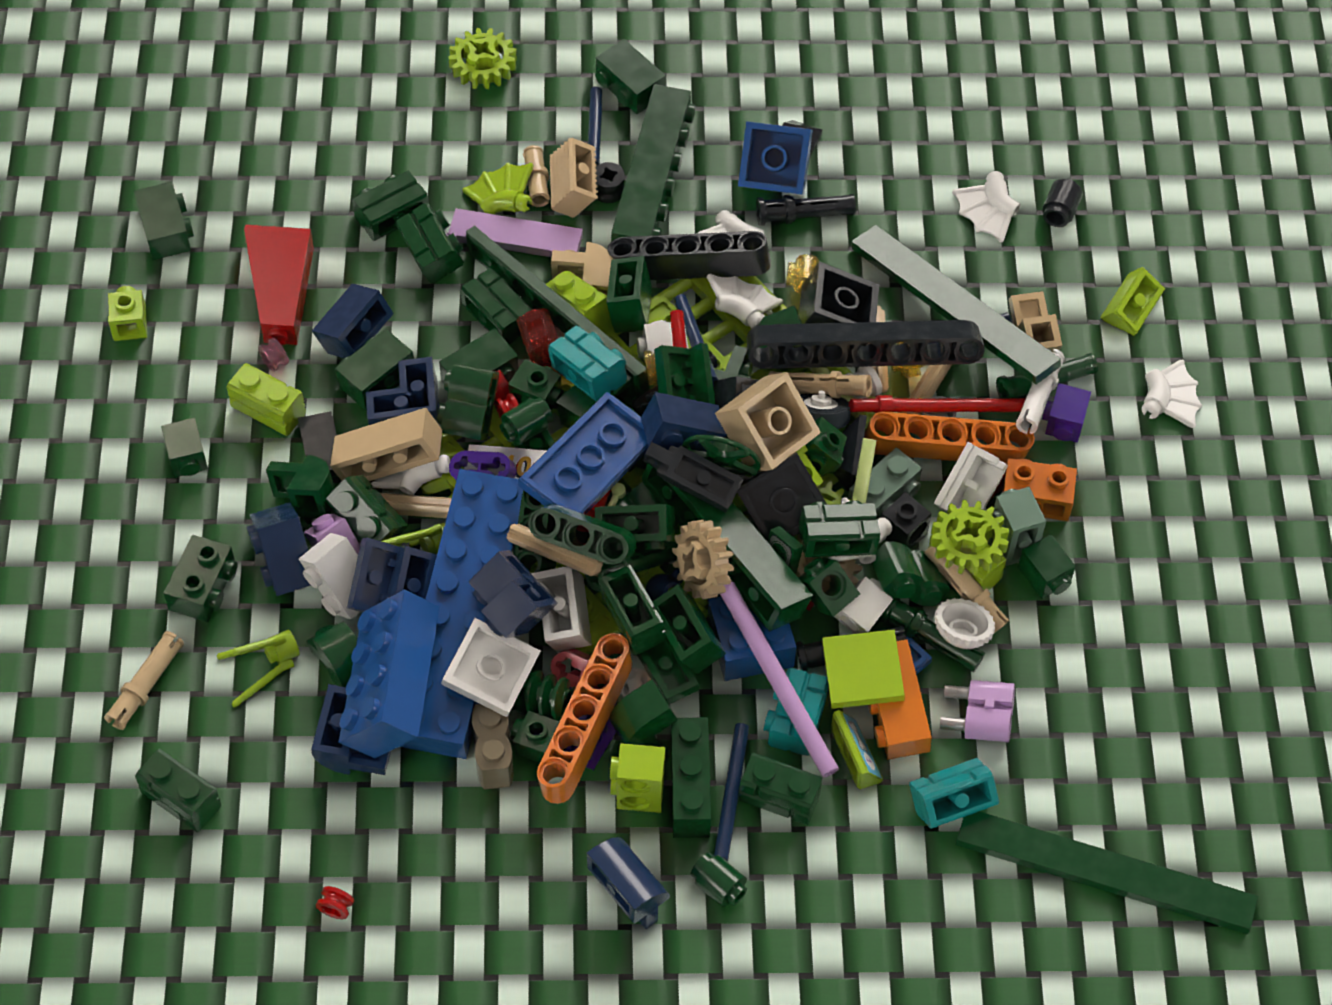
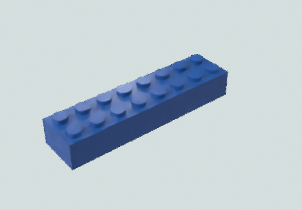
[400,469,523,759]

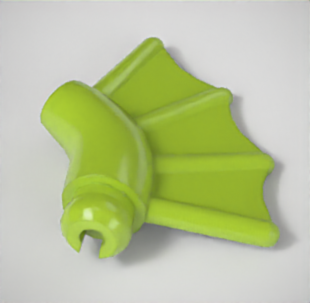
[462,163,534,214]

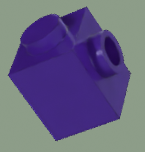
[1042,383,1091,443]

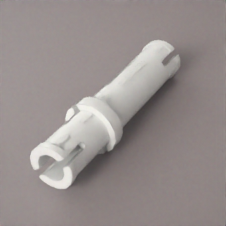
[1016,349,1065,434]

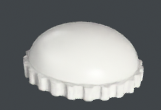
[934,598,995,649]

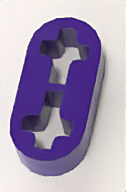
[449,451,516,480]

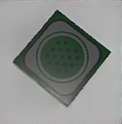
[768,526,804,574]

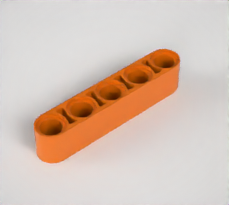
[864,412,1035,464]
[537,633,633,804]

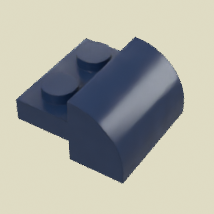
[347,538,437,613]
[311,684,391,775]
[587,837,670,929]

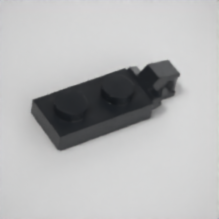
[643,442,744,513]

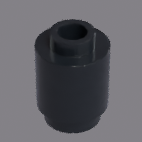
[1042,179,1083,227]

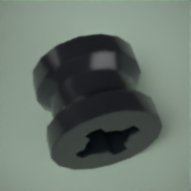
[595,162,625,203]

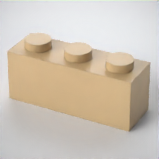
[330,408,442,481]

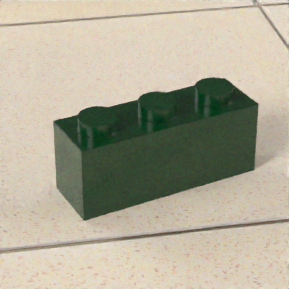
[671,717,711,838]

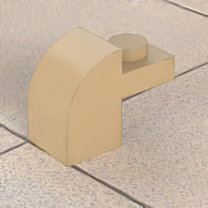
[551,242,613,295]
[1008,291,1062,352]

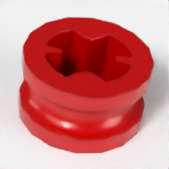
[494,393,519,422]
[316,886,354,920]

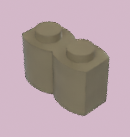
[472,704,514,790]

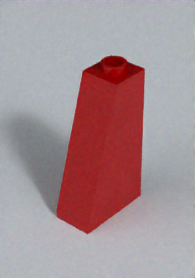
[244,225,314,346]

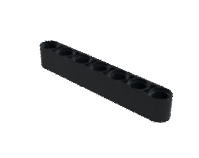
[746,320,985,369]

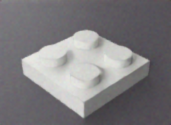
[441,618,540,717]

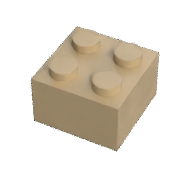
[715,372,821,472]

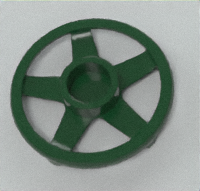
[682,435,761,476]

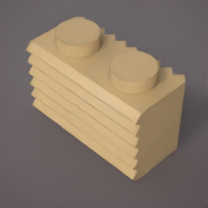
[550,138,598,218]

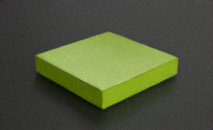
[822,630,905,709]

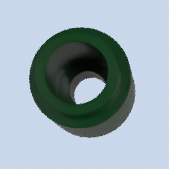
[499,397,554,445]
[690,852,747,907]

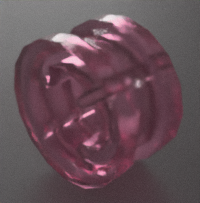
[258,337,289,372]

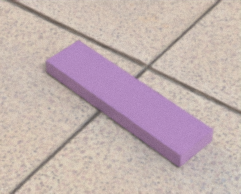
[448,208,583,257]

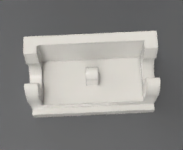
[934,442,1008,512]

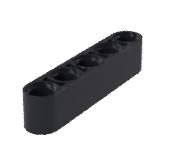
[608,231,771,280]

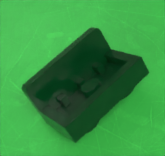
[654,343,715,404]

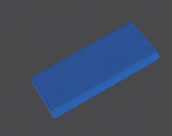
[517,392,649,515]

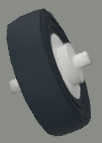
[800,390,851,429]

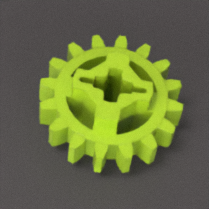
[448,28,517,89]
[930,500,1009,575]

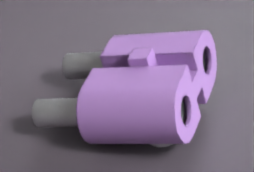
[940,680,1015,742]

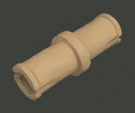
[523,145,550,207]

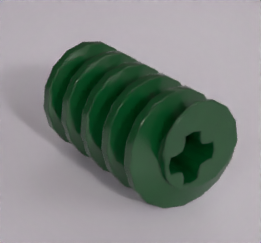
[511,670,576,721]

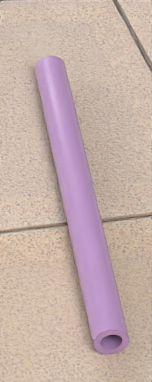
[720,582,839,778]

